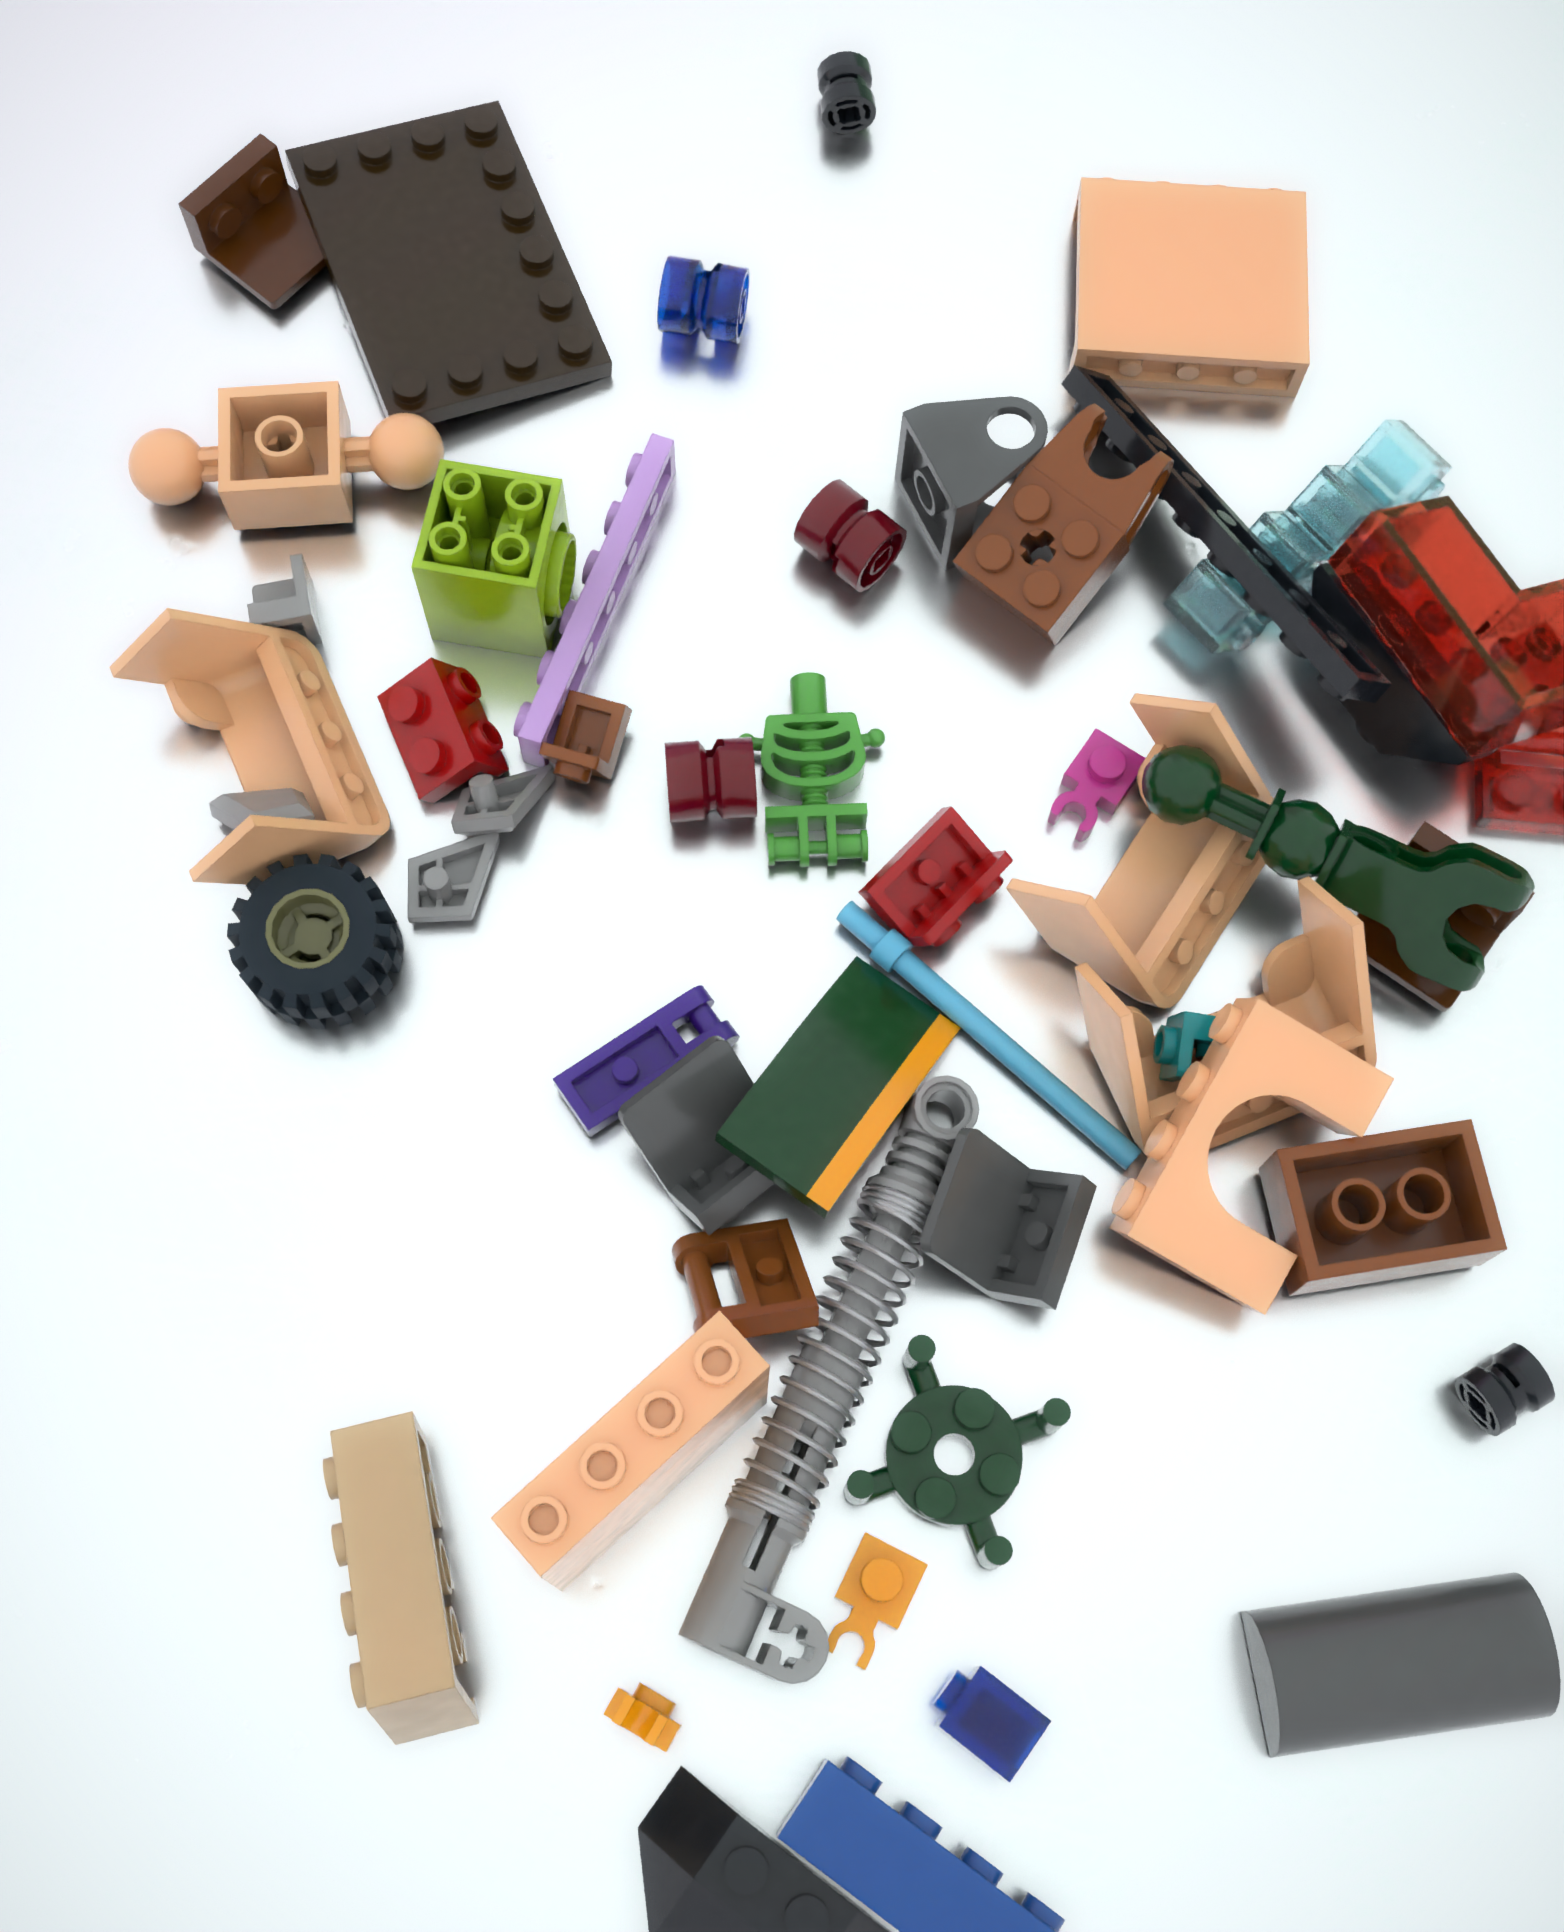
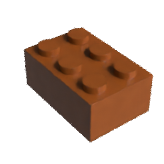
[1259,1119,1507,1296]

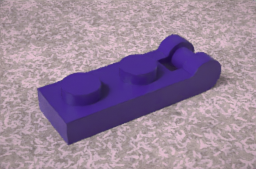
[553,985,740,1137]

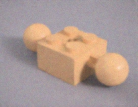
[128,381,444,530]

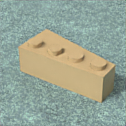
[323,1411,479,1745]

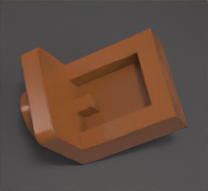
[539,690,632,784]

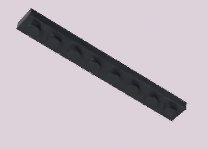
[1061,365,1392,703]

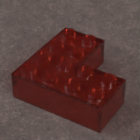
[1328,495,1564,757]

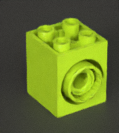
[411,459,577,658]

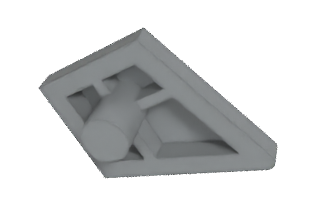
[451,765,556,836]
[209,788,315,830]
[407,833,501,923]

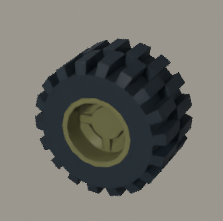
[227,854,403,1029]

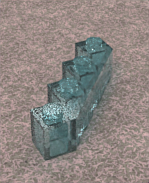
[1163,419,1453,654]

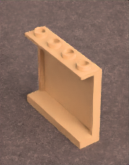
[1070,177,1310,398]
[491,1310,770,1592]

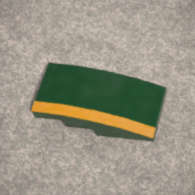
[715,956,961,1218]

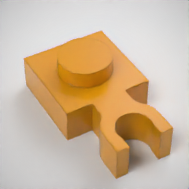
[828,1532,928,1670]
[604,1682,682,1752]

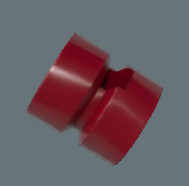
[794,479,907,592]
[664,737,757,823]

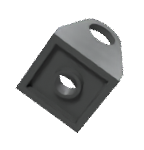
[894,396,1048,571]

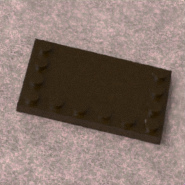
[285,100,612,424]

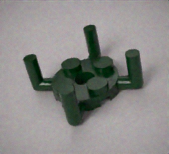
[844,1335,1071,1570]

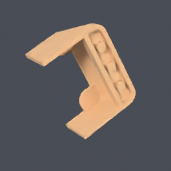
[109,608,390,885]
[1006,693,1273,1009]
[1075,876,1377,1158]

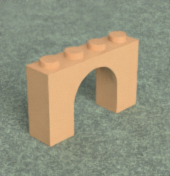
[1109,998,1394,1315]

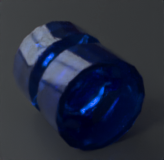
[657,255,750,344]

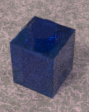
[932,1666,1051,1783]

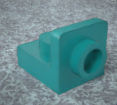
[1153,1011,1216,1082]

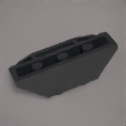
[1312,558,1499,765]
[638,1765,891,1932]

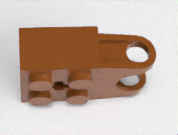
[953,403,1174,646]

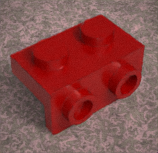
[377,657,509,803]
[858,806,1013,947]

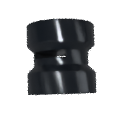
[817,51,876,134]
[1455,1343,1555,1436]

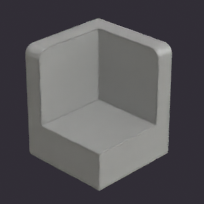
[247,553,323,645]

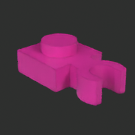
[1048,728,1145,842]

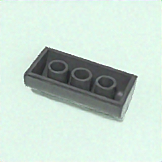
[1241,1572,1561,1758]

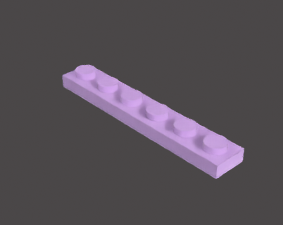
[513,433,676,768]

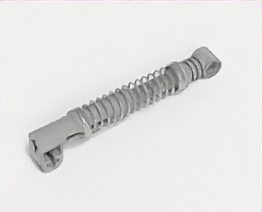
[678,1075,980,1684]

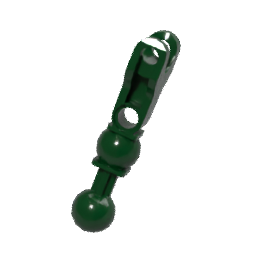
[1142,745,1535,992]

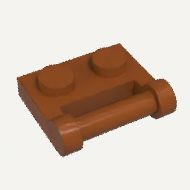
[671,1218,819,1338]

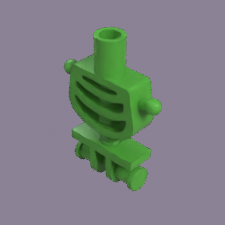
[739,672,885,867]

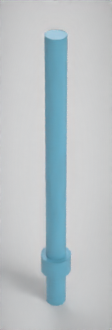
[836,901,1142,1171]

